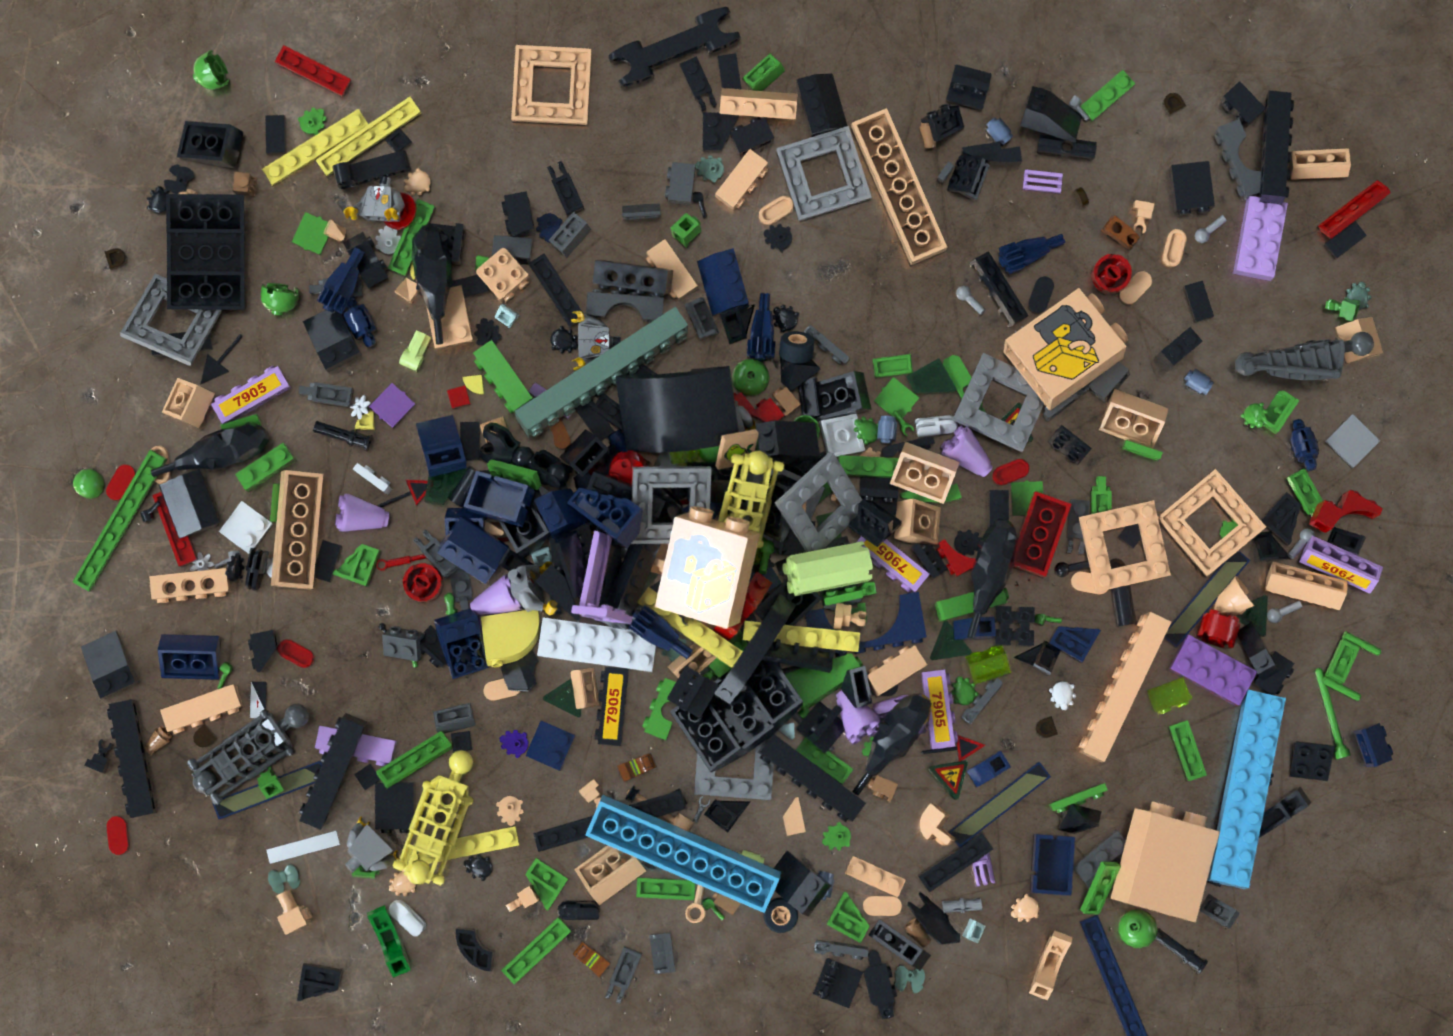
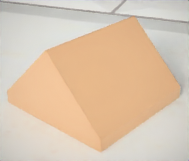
[1335,317,1383,364]

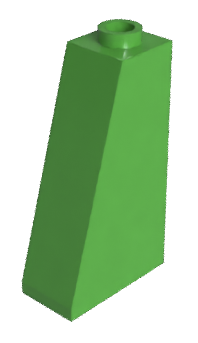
[934,588,1009,622]
[785,653,863,710]

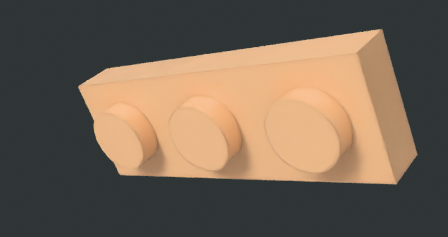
[845,856,906,897]

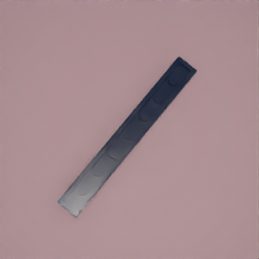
[1079,914,1148,1036]

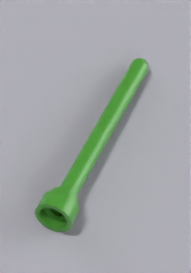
[1315,668,1351,759]

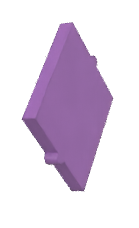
[369,383,415,428]

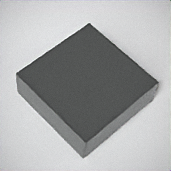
[937,161,954,184]

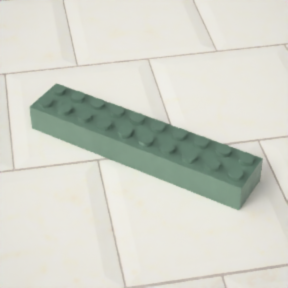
[515,307,688,438]

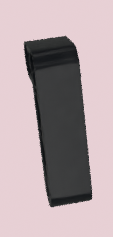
[332,151,411,189]

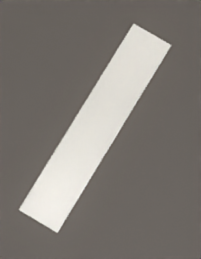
[266,831,340,864]

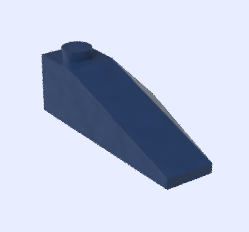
[567,488,643,548]

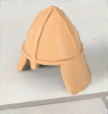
[1214,576,1254,617]

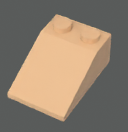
[427,285,474,349]

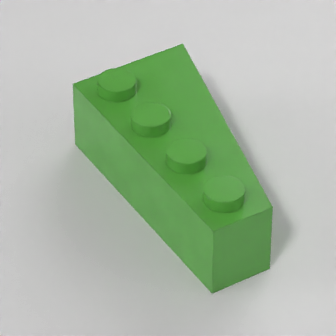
[473,340,533,414]

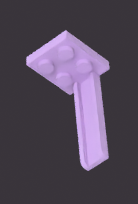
[571,531,633,624]

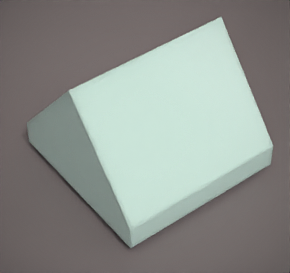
[495,304,519,328]
[531,545,553,566]
[779,723,795,740]
[962,919,986,943]

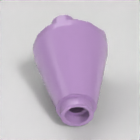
[941,425,993,477]
[335,493,389,532]
[470,574,523,616]
[836,690,881,745]

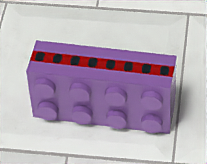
[1168,635,1257,706]

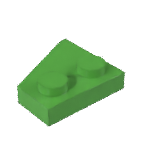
[332,544,381,587]
[525,858,568,910]
[827,891,870,943]

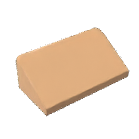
[571,668,600,709]

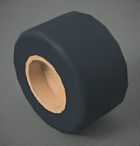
[779,331,814,364]
[763,898,798,933]

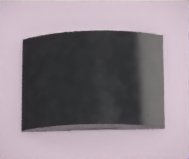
[166,194,245,310]
[615,366,739,452]
[670,660,804,772]

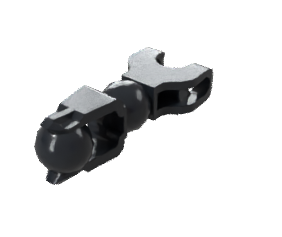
[479,422,573,488]

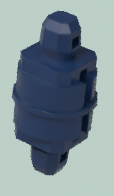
[343,296,377,347]
[1290,419,1320,471]

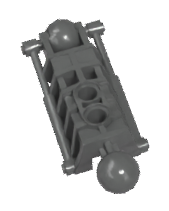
[1235,332,1374,380]
[187,704,309,805]

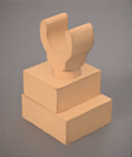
[1132,200,1155,234]
[834,603,866,629]
[579,779,601,809]
[506,885,540,912]

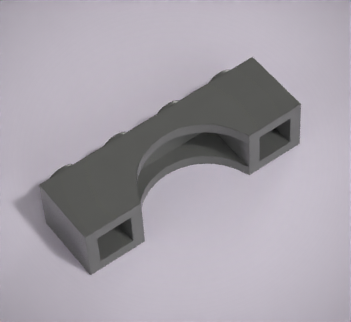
[1215,119,1261,201]
[586,289,664,322]

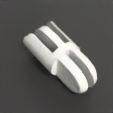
[915,415,958,437]
[389,900,426,936]

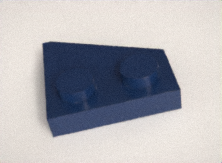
[1049,626,1101,663]

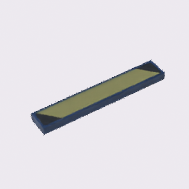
[1164,551,1251,648]
[212,760,323,820]
[948,762,1051,847]

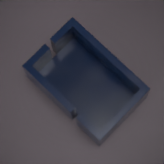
[463,471,535,527]
[1030,834,1075,896]

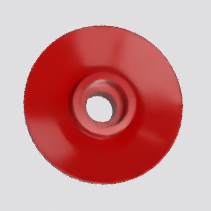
[384,192,416,230]

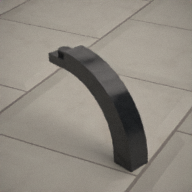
[715,594,796,704]

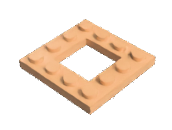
[511,45,592,125]
[1158,469,1266,577]
[1079,500,1171,592]

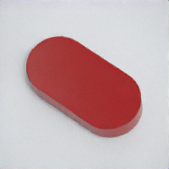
[992,459,1030,486]
[106,464,136,501]
[278,639,314,668]
[106,816,129,855]

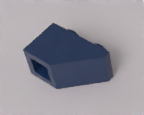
[953,617,996,640]
[967,751,1011,787]

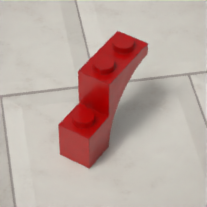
[734,392,785,423]
[1309,490,1383,533]
[936,539,976,577]
[712,572,772,641]

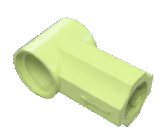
[399,330,431,372]

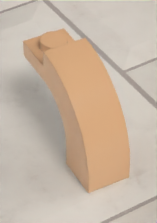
[1029,931,1073,1000]

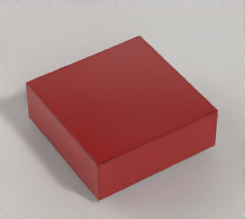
[447,385,471,409]

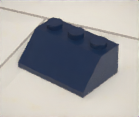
[697,248,749,316]
[437,515,509,584]
[158,634,221,680]

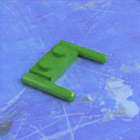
[1322,631,1382,701]

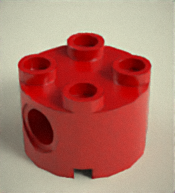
[1091,254,1132,295]
[609,451,647,485]
[403,563,443,602]
[1197,609,1240,649]

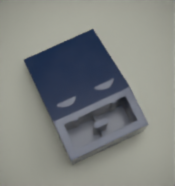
[416,415,467,477]
[434,609,489,679]

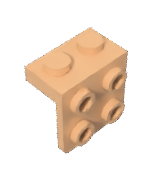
[476,248,530,303]

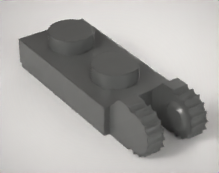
[1067,499,1090,554]
[413,529,459,579]
[605,946,642,1004]

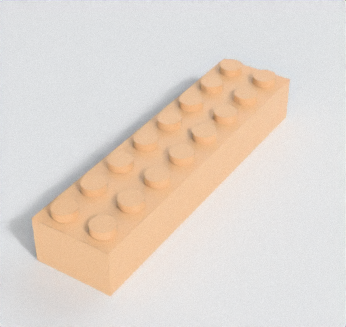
[851,108,947,265]
[1078,612,1171,762]

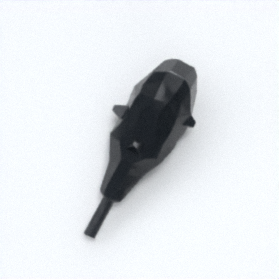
[411,224,452,345]
[151,422,269,477]
[967,519,1018,639]
[853,693,931,795]

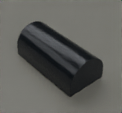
[449,466,478,508]
[1111,586,1137,627]

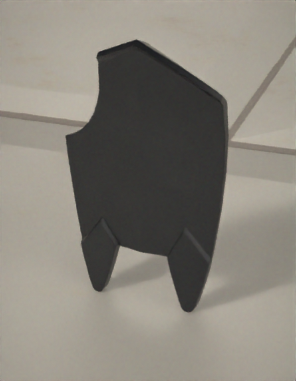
[501,650,538,691]
[907,892,960,944]

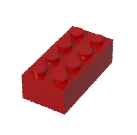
[1013,491,1072,578]

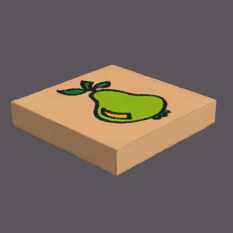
[715,429,759,470]

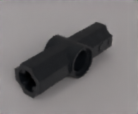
[1038,134,1097,159]

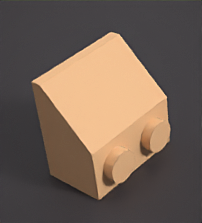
[162,378,215,428]
[894,498,941,545]

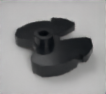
[164,164,195,194]

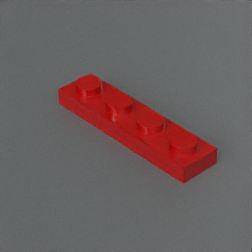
[275,45,351,97]
[1318,180,1391,239]
[152,492,198,567]

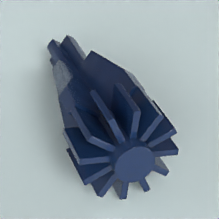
[999,234,1065,274]
[316,247,365,314]
[747,293,776,361]
[628,605,693,659]

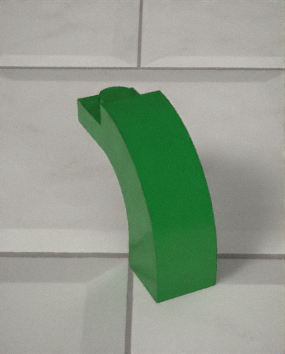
[367,905,411,978]

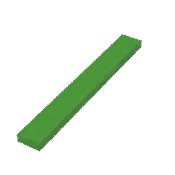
[73,449,167,592]

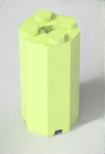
[782,541,873,596]

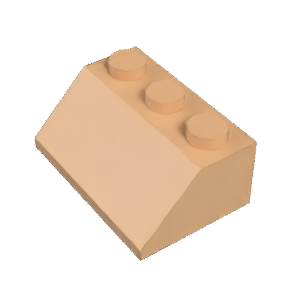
[1099,389,1169,449]
[890,442,959,504]
[574,845,646,905]

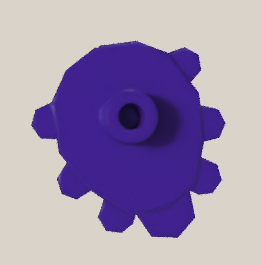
[499,729,528,758]

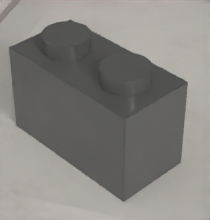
[665,162,695,205]

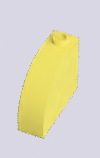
[481,610,540,667]

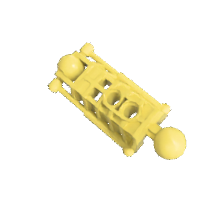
[718,451,784,559]
[393,750,473,886]

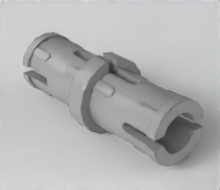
[942,898,982,913]

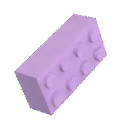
[1233,196,1288,281]

